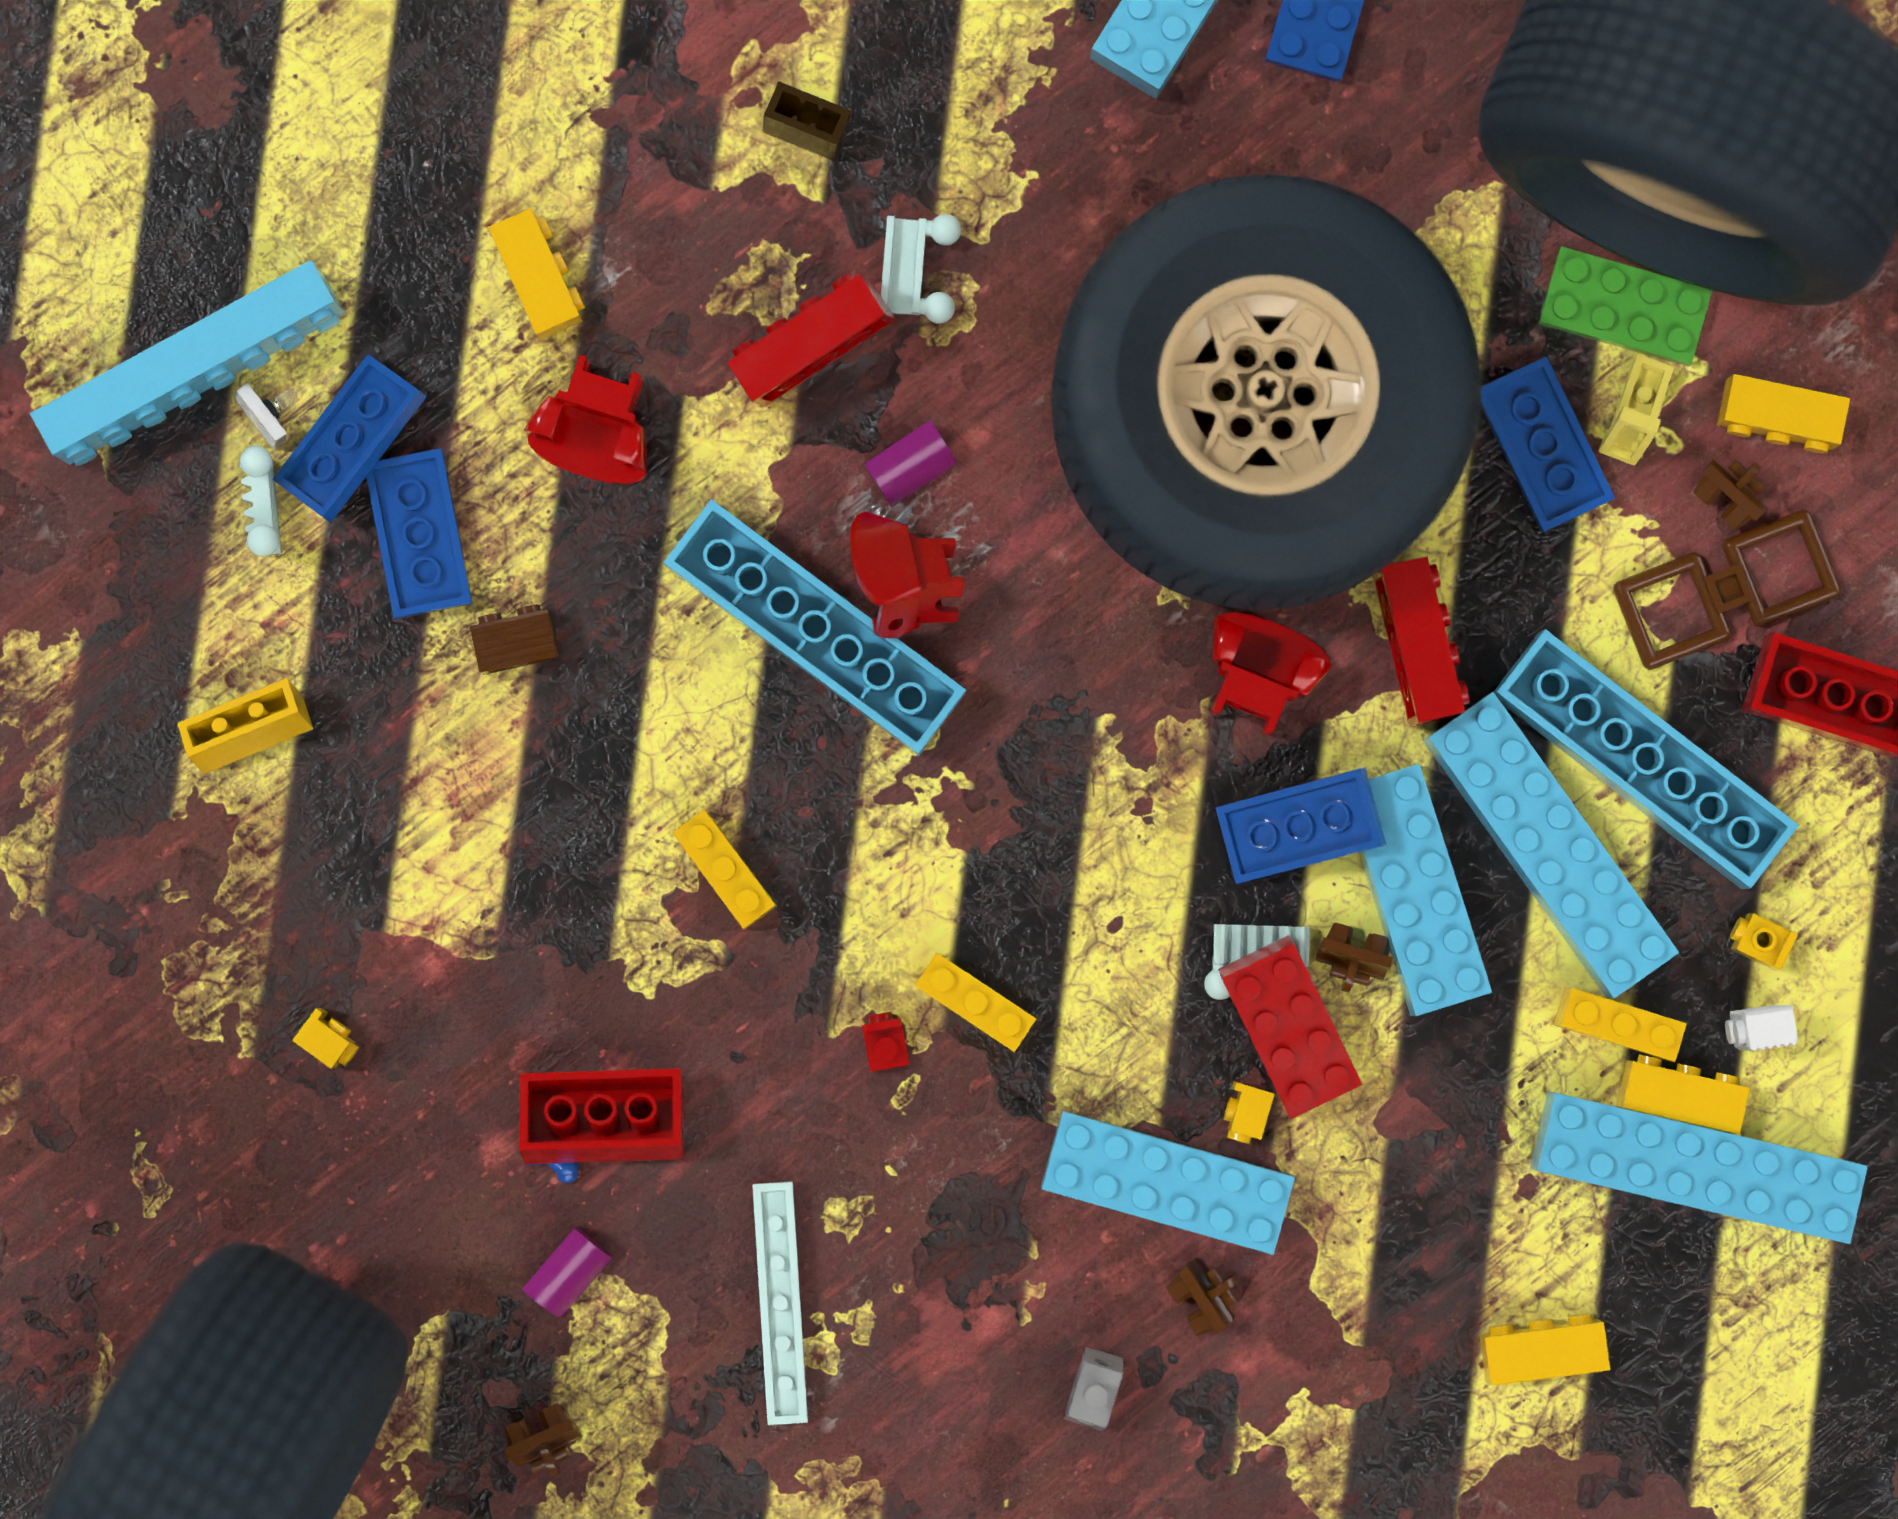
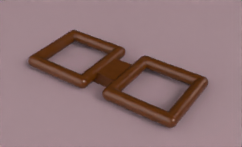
[1613,509,1841,670]

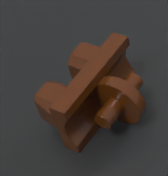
[1694,459,1765,531]
[1315,922,1393,993]
[1166,1257,1238,1336]
[504,1404,583,1477]

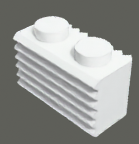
[1725,1005,1798,1052]

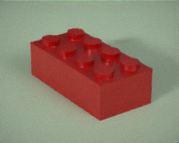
[727,273,896,406]
[1373,556,1469,728]
[1742,632,1898,759]
[1218,935,1363,1120]
[519,1068,684,1164]

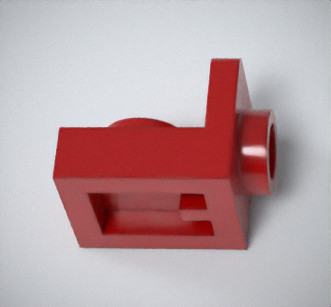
[862,1011,910,1072]

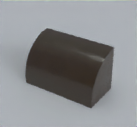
[763,81,852,161]

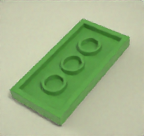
[1538,246,1712,367]

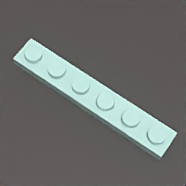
[753,1181,808,1425]

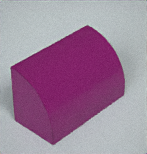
[864,420,956,508]
[522,1226,613,1318]

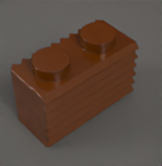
[470,604,560,675]

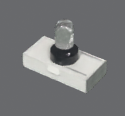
[234,383,298,450]

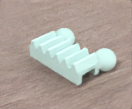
[881,214,961,323]
[239,446,281,557]
[1204,924,1315,1000]

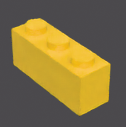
[488,208,585,340]
[1717,374,1850,454]
[177,678,313,774]
[672,809,777,930]
[915,952,1036,1052]
[1553,987,1687,1062]
[1616,1055,1750,1135]
[1479,1313,1610,1386]

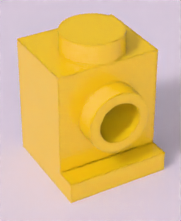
[1730,913,1798,970]
[292,1008,359,1069]
[1224,1081,1274,1144]

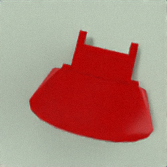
[524,355,648,485]
[849,511,965,639]
[1210,612,1333,736]

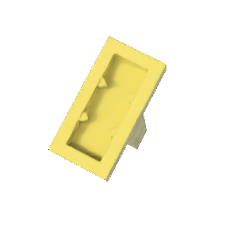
[1598,353,1674,466]

